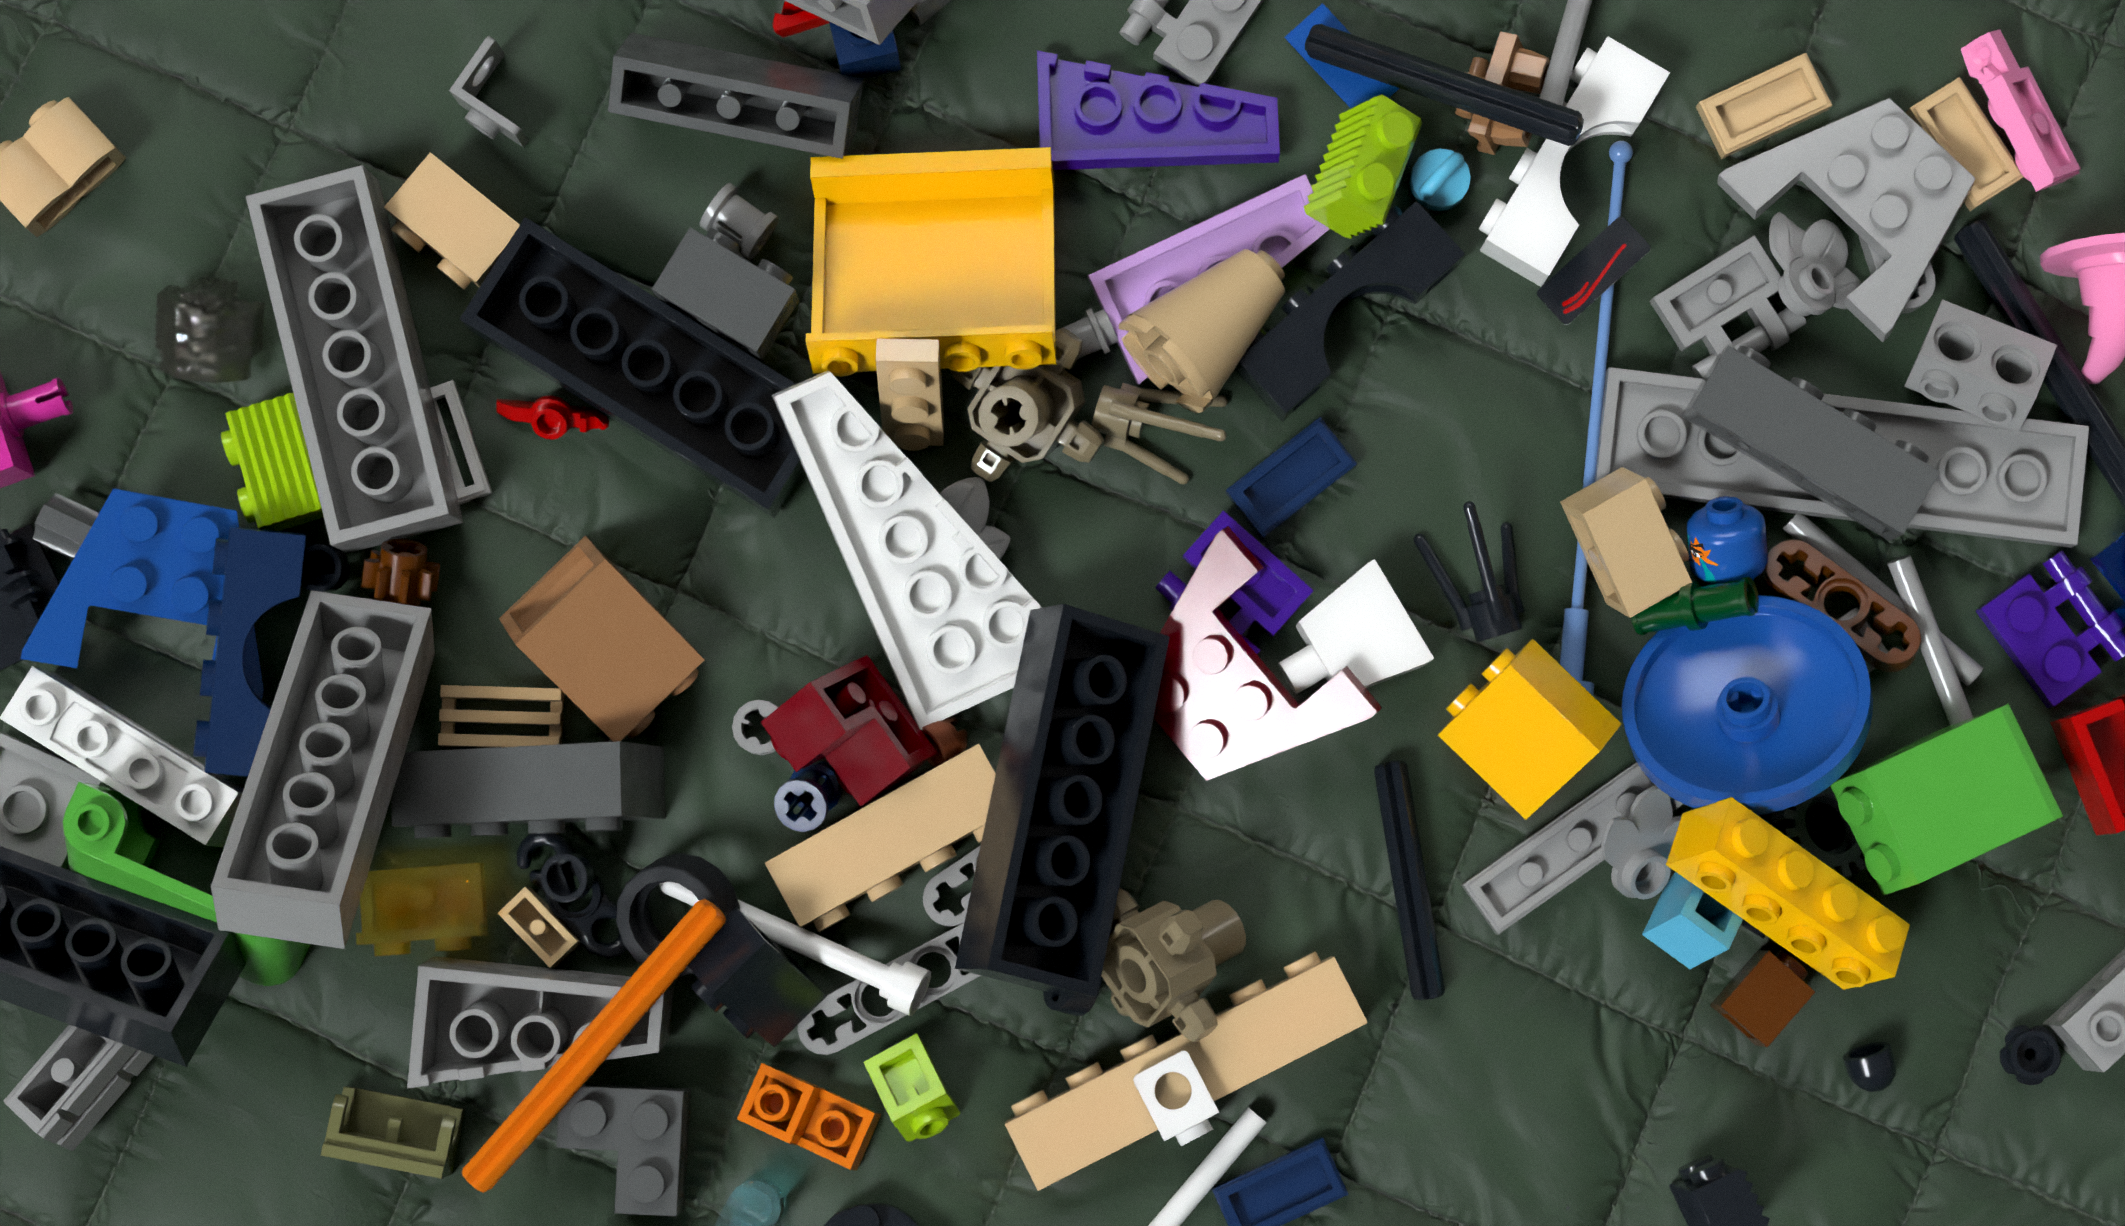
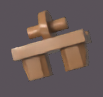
[1455,31,1550,155]

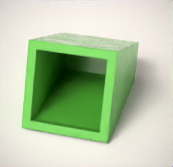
[1830,703,2063,895]

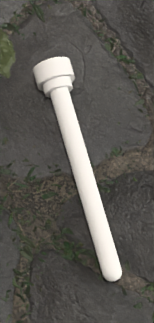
[659,882,931,1016]

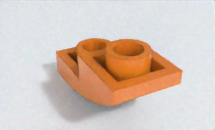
[737,1063,881,1171]

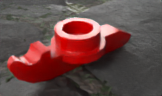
[496,395,609,440]

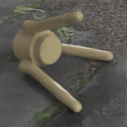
[1092,383,1228,485]

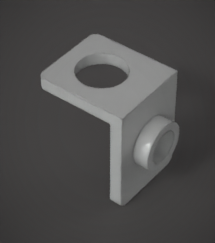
[449,36,529,148]

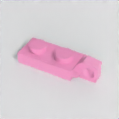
[1961,29,2081,192]

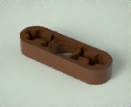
[1765,540,1921,672]

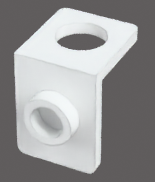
[1133,1051,1219,1146]

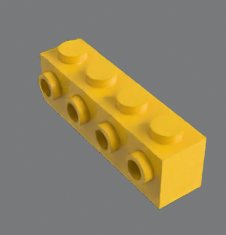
[1666,797,1910,990]

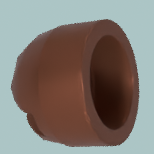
[922,716,967,767]

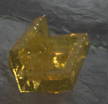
[356,863,488,956]

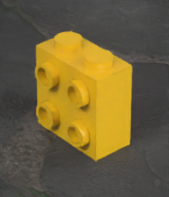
[1438,639,1622,820]

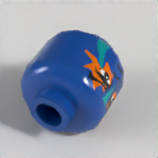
[1686,496,1768,585]

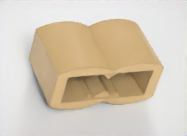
[0,97,126,237]

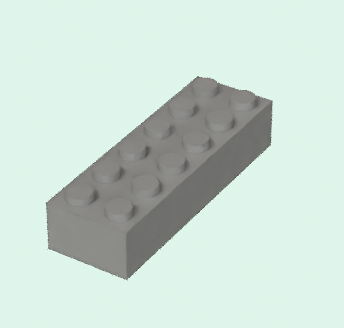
[246,165,464,553]
[211,590,435,949]

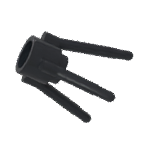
[1414,501,1525,642]

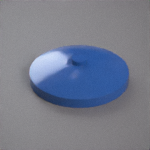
[1622,595,1873,815]

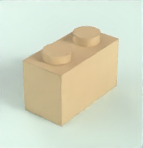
[384,152,520,290]
[1560,467,1692,618]

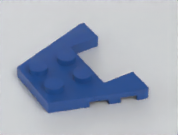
[21,488,264,699]

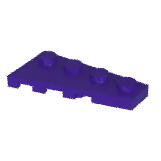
[1037,50,1280,170]

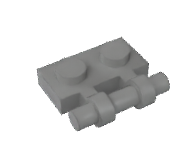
[1119,0,1264,87]
[1649,235,1806,379]

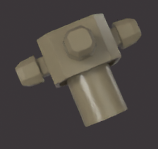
[949,327,1104,482]
[1101,887,1246,1042]

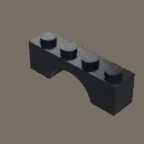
[1235,201,1465,422]

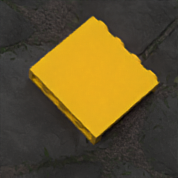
[806,147,1056,377]

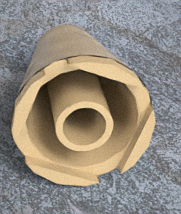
[1118,249,1285,413]

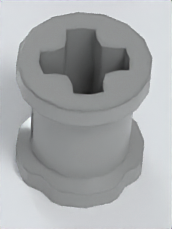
[700,182,779,260]

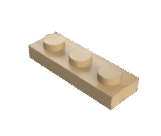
[876,338,944,451]

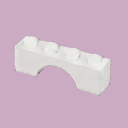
[1479,36,1670,287]

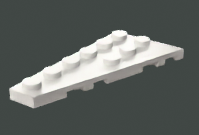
[772,370,1042,730]

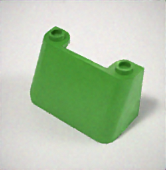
[63,782,311,986]

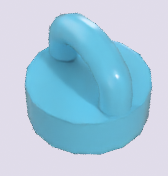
[1409,148,1471,211]

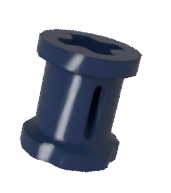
[774,761,843,832]

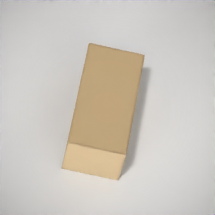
[498,886,581,968]

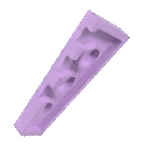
[1087,174,1330,384]

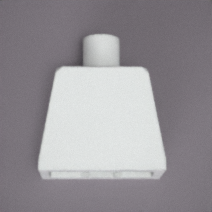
[1278,559,1434,694]

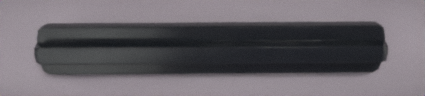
[1374,760,1445,1001]

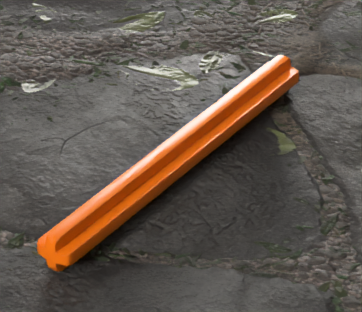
[462,899,726,1193]

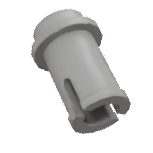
[1056,308,1118,360]

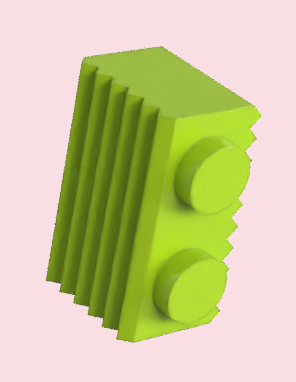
[1303,94,1422,239]
[221,393,324,531]

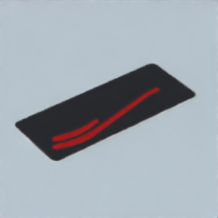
[1537,217,1651,325]

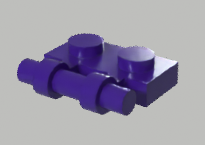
[1155,511,1314,654]
[1975,550,2125,708]

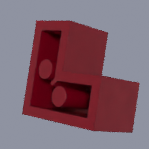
[761,655,938,807]

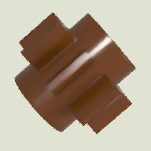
[361,539,440,607]

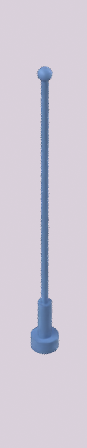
[1560,141,1633,696]

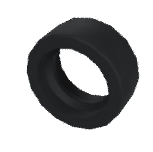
[616,853,740,977]

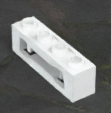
[0,666,244,847]

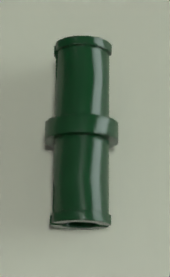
[1631,576,1759,635]

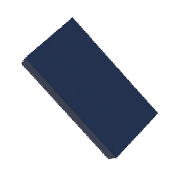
[1225,417,1357,539]
[1212,1137,1349,1226]

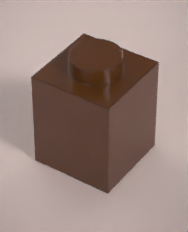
[1710,950,1815,1047]

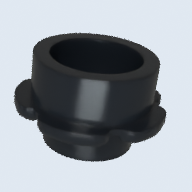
[1999,1025,2061,1085]

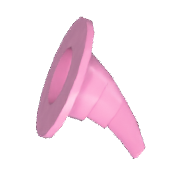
[2040,233,2125,384]

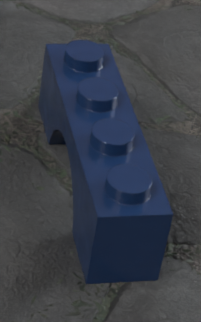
[193,526,306,776]

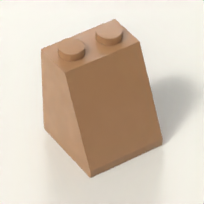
[499,535,704,742]

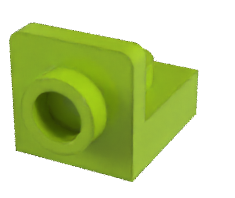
[863,1033,960,1142]

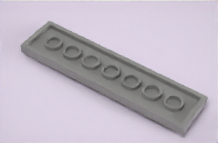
[1595,367,2089,548]

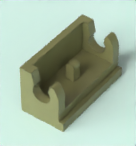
[320,1086,465,1179]

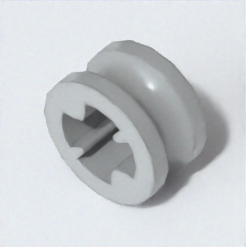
[732,700,778,756]

